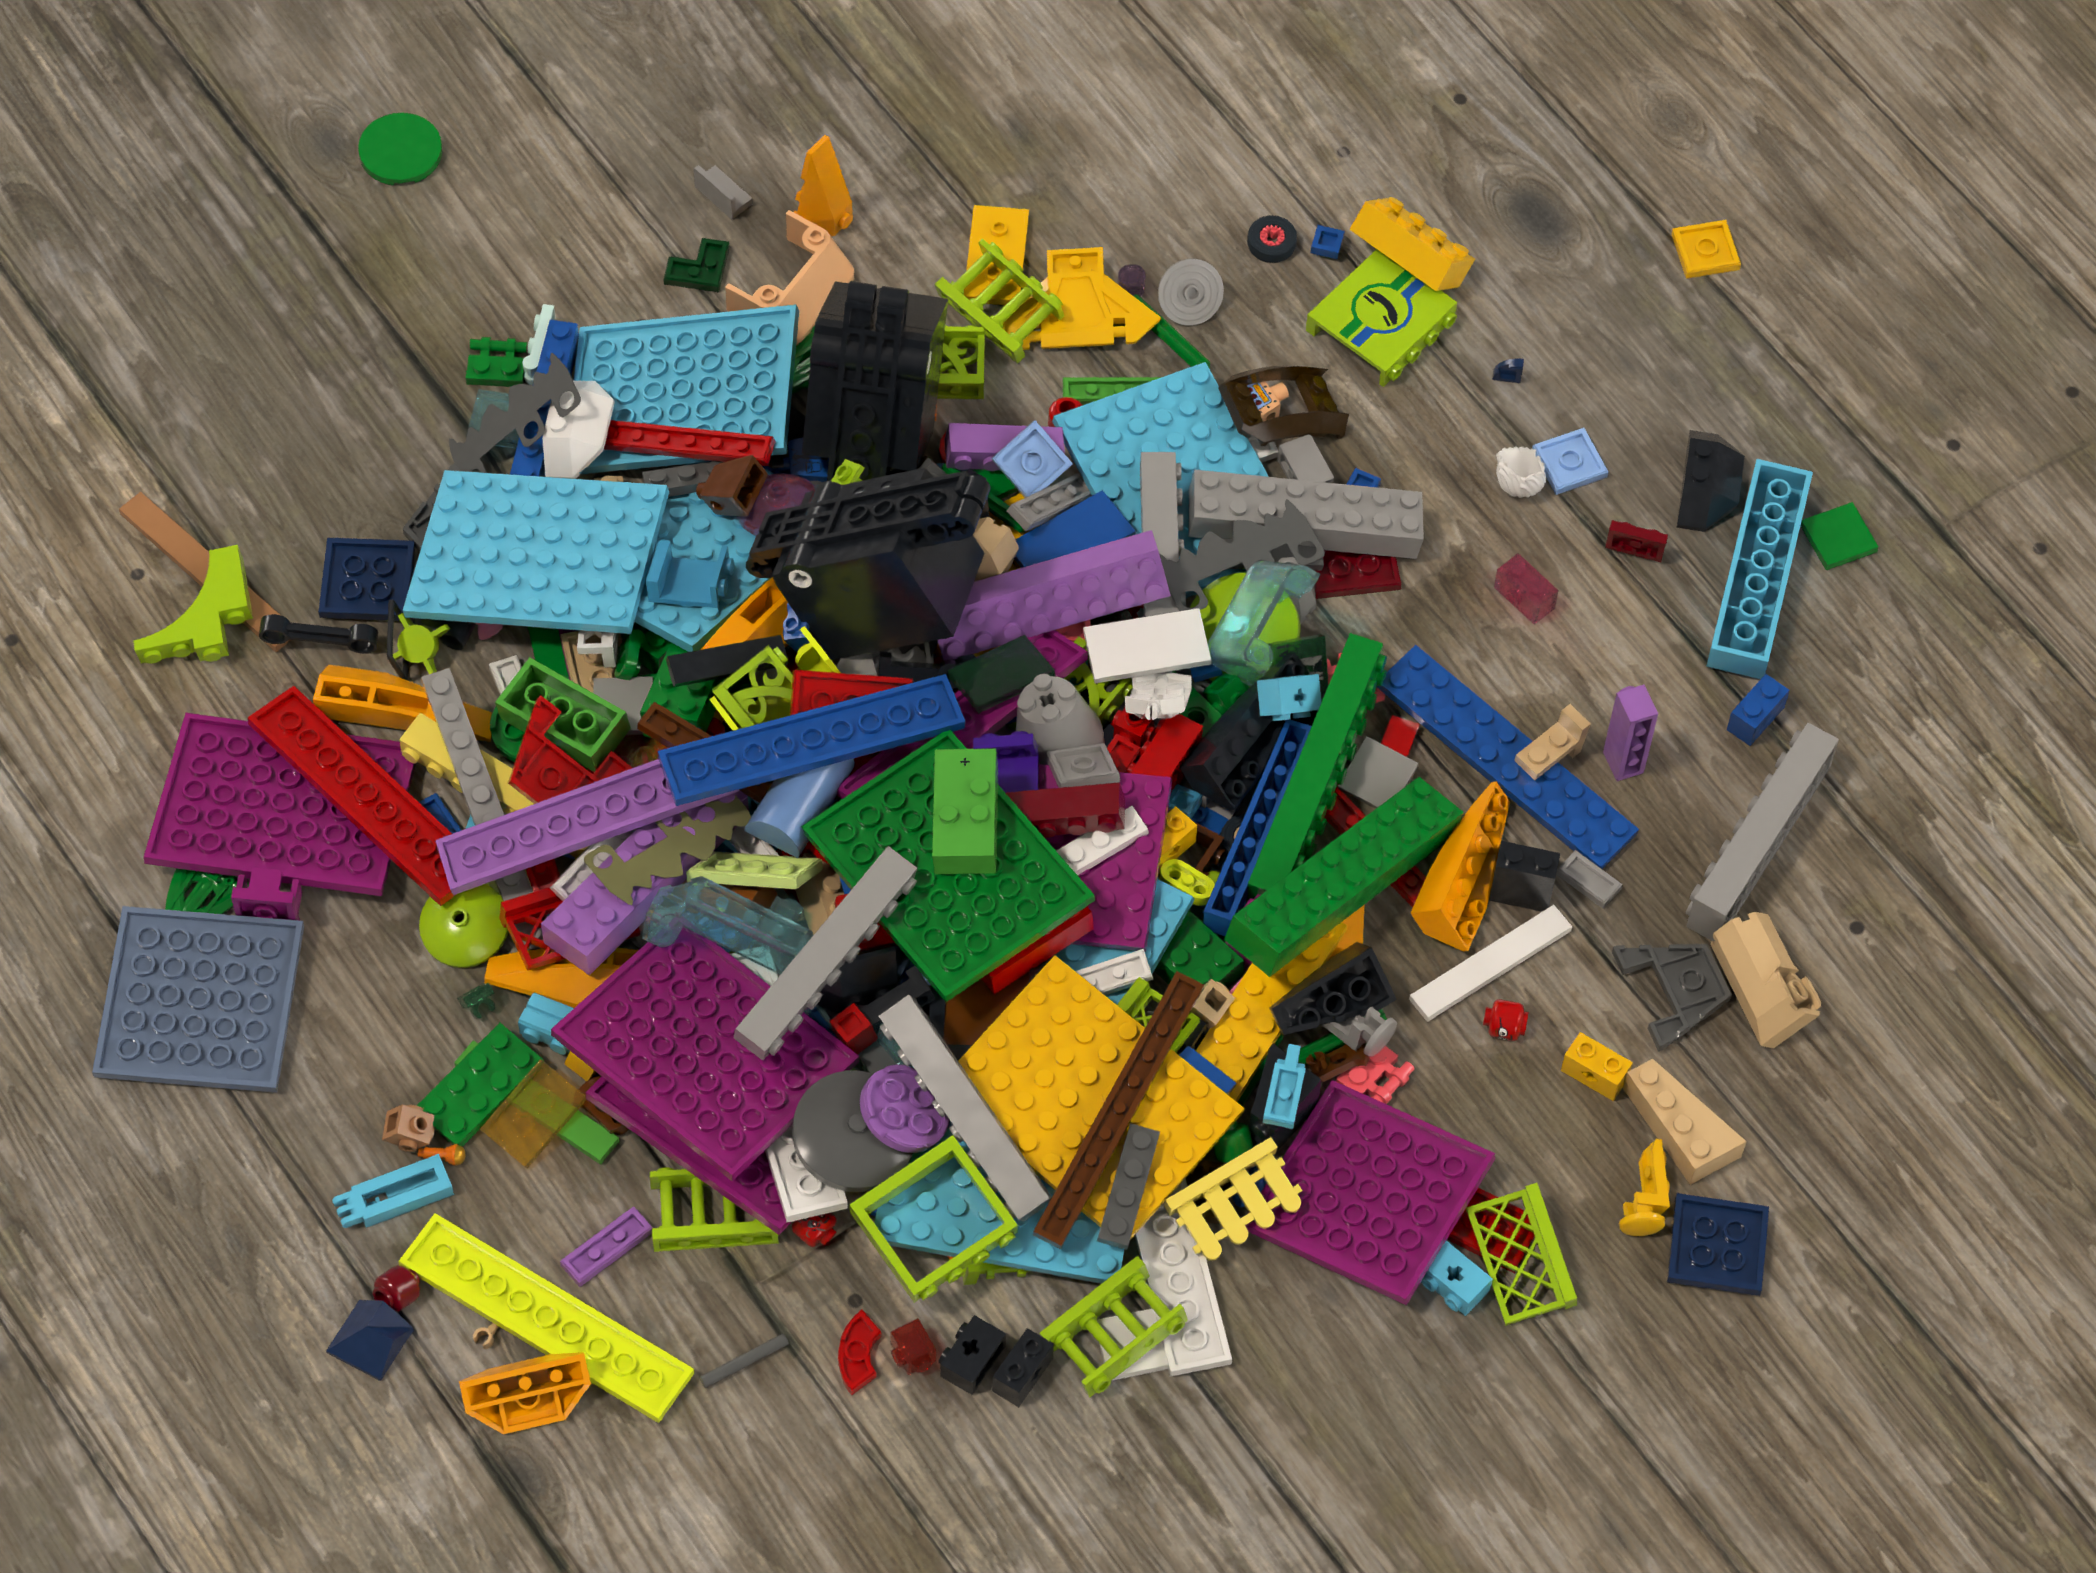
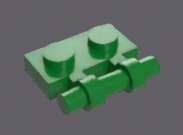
[466,337,528,387]

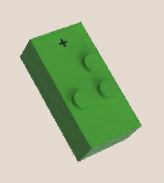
[495,657,631,772]
[932,748,998,874]

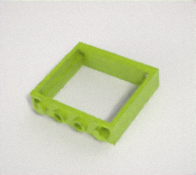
[849,1135,1018,1303]

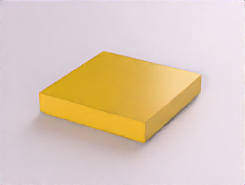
[1671,220,1741,279]

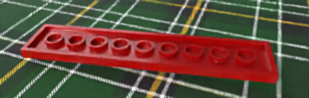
[247,686,457,906]

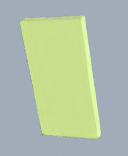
[686,851,823,889]

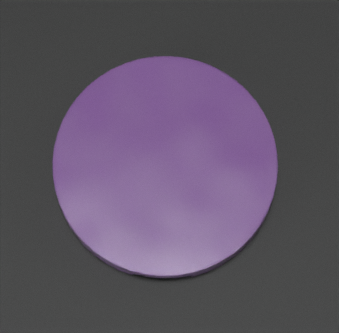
[860,1065,950,1153]

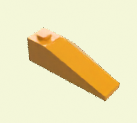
[793,135,853,236]

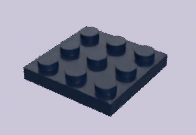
[318,538,415,621]
[1667,1193,1769,1296]

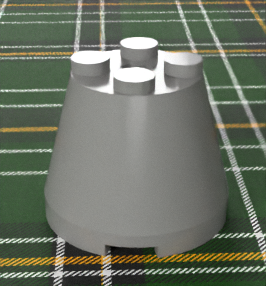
[1016,674,1105,765]

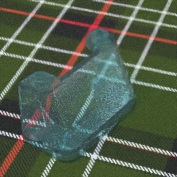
[1207,561,1320,687]

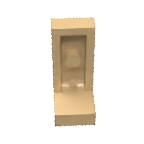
[1514,704,1591,780]

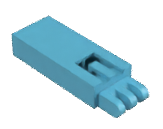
[332,1154,454,1228]

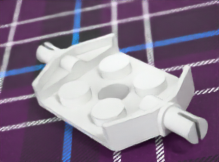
[1125,671,1192,720]

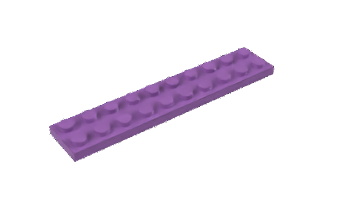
[435,759,739,895]

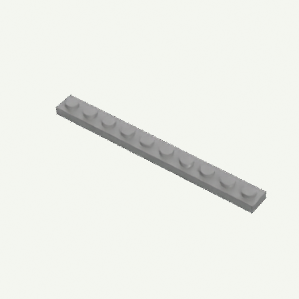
[421,668,543,950]

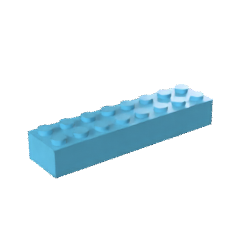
[1706,459,1813,679]

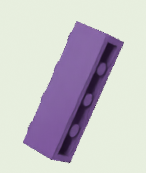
[944,423,1065,471]
[1603,684,1658,781]

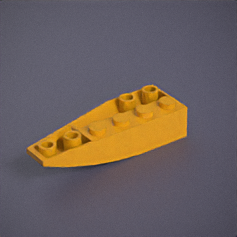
[701,577,789,650]
[313,665,493,742]
[1410,781,1510,952]
[484,948,638,1008]

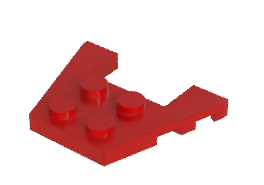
[508,695,633,804]

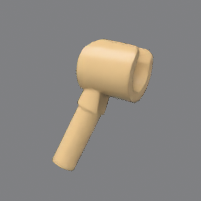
[473,1323,499,1349]

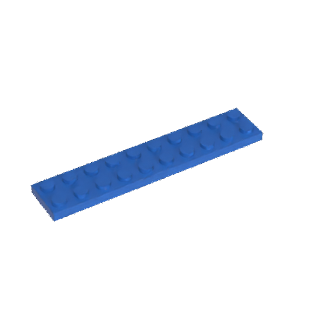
[1377,645,1639,869]
[658,674,966,806]

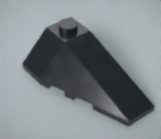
[1269,942,1397,1035]

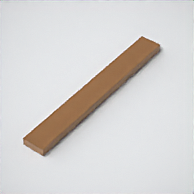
[119,492,291,652]

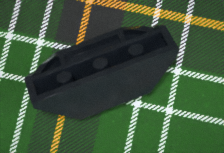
[1676,430,1745,532]
[817,946,911,1013]

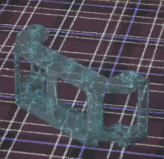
[642,876,813,1016]

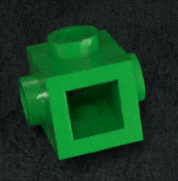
[1202,673,1249,715]

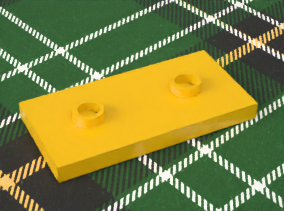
[964,205,1029,305]

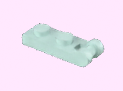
[523,304,556,385]

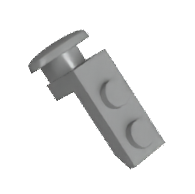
[1322,1007,1397,1057]

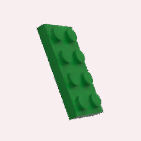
[416,1023,545,1147]

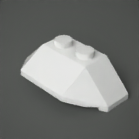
[542,381,615,479]

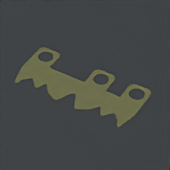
[584,795,751,905]

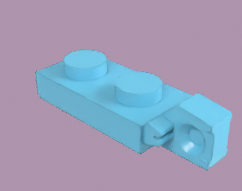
[1263,1044,1306,1129]

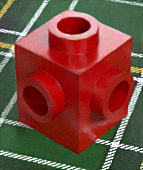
[1111,708,1156,748]

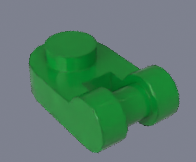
[615,629,646,680]

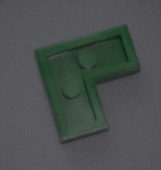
[663,238,730,293]

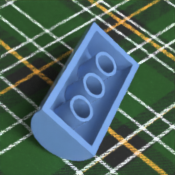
[745,758,855,858]

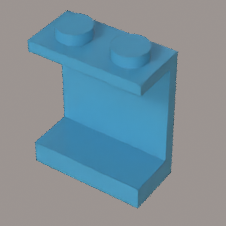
[646,540,734,608]

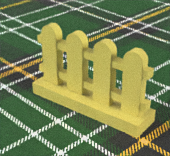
[1164,1137,1302,1260]

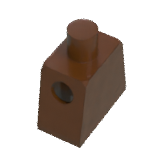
[696,455,768,517]

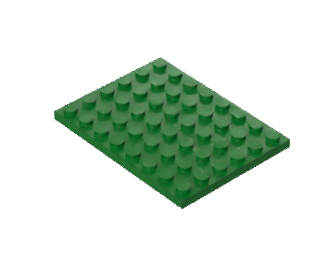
[801,730,1095,1002]

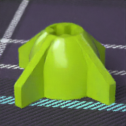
[393,613,450,674]

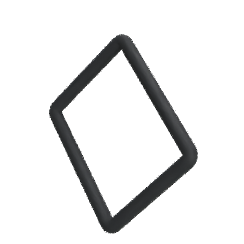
[387,599,409,680]

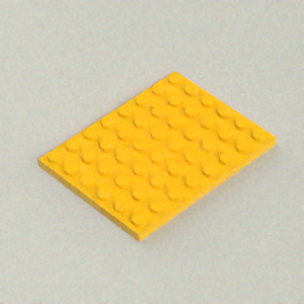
[958,955,1244,1240]

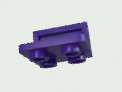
[973,731,1039,793]

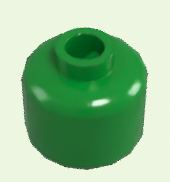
[1213,1121,1254,1163]

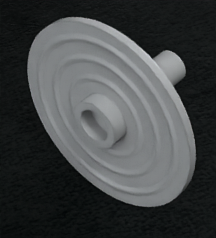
[1158,259,1224,326]

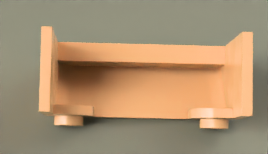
[725,210,854,346]

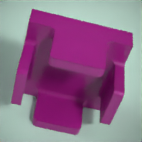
[231,867,302,921]

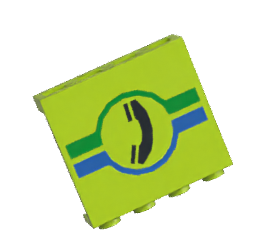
[1306,249,1457,387]

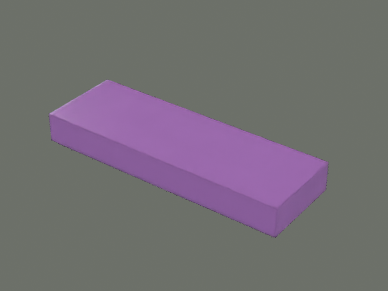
[560,1206,653,1287]

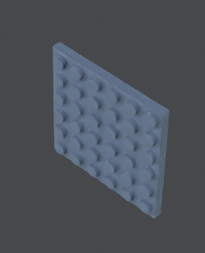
[92,906,304,1093]

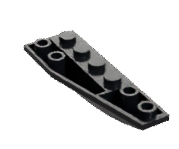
[1179,651,1309,811]

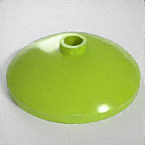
[419,884,508,968]

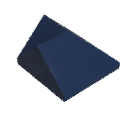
[326,1300,414,1381]

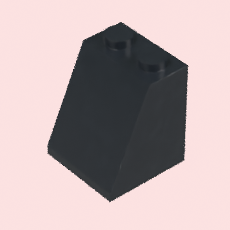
[1489,841,1561,912]
[1249,1044,1322,1152]

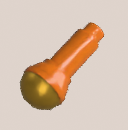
[418,1144,466,1166]

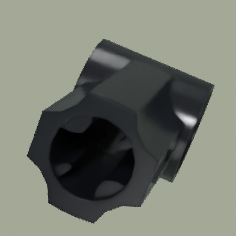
[413,618,476,650]

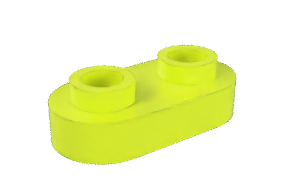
[1159,859,1215,906]

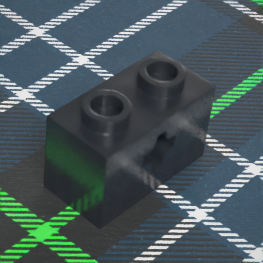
[938,1315,1006,1395]
[992,1328,1054,1408]

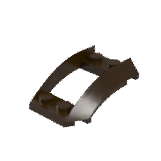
[1218,366,1349,446]

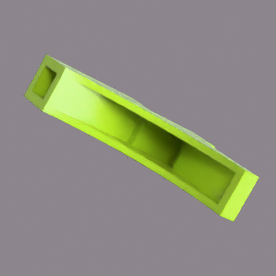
[133,545,253,664]

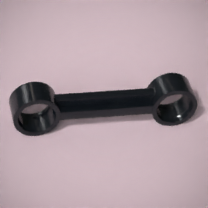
[259,614,378,654]

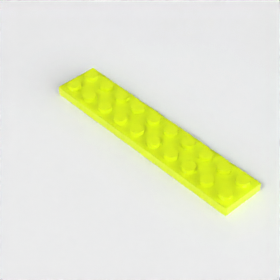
[398,1213,694,1423]

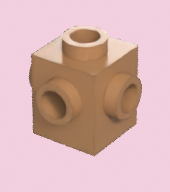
[382,1104,434,1152]

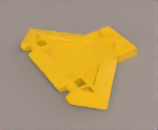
[1003,247,1161,350]

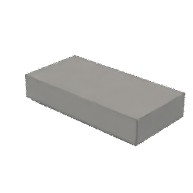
[1556,850,1623,909]

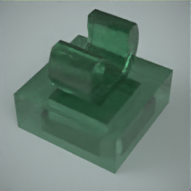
[457,983,496,1019]

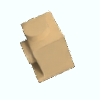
[1191,979,1235,1031]

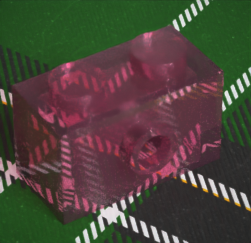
[1494,553,1559,625]

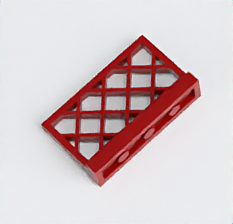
[499,887,641,971]

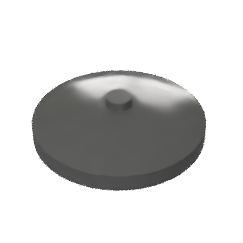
[792,1070,913,1192]

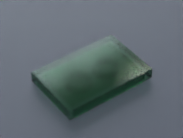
[948,635,1055,713]

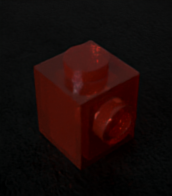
[890,1318,936,1375]

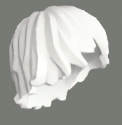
[1496,446,1546,498]

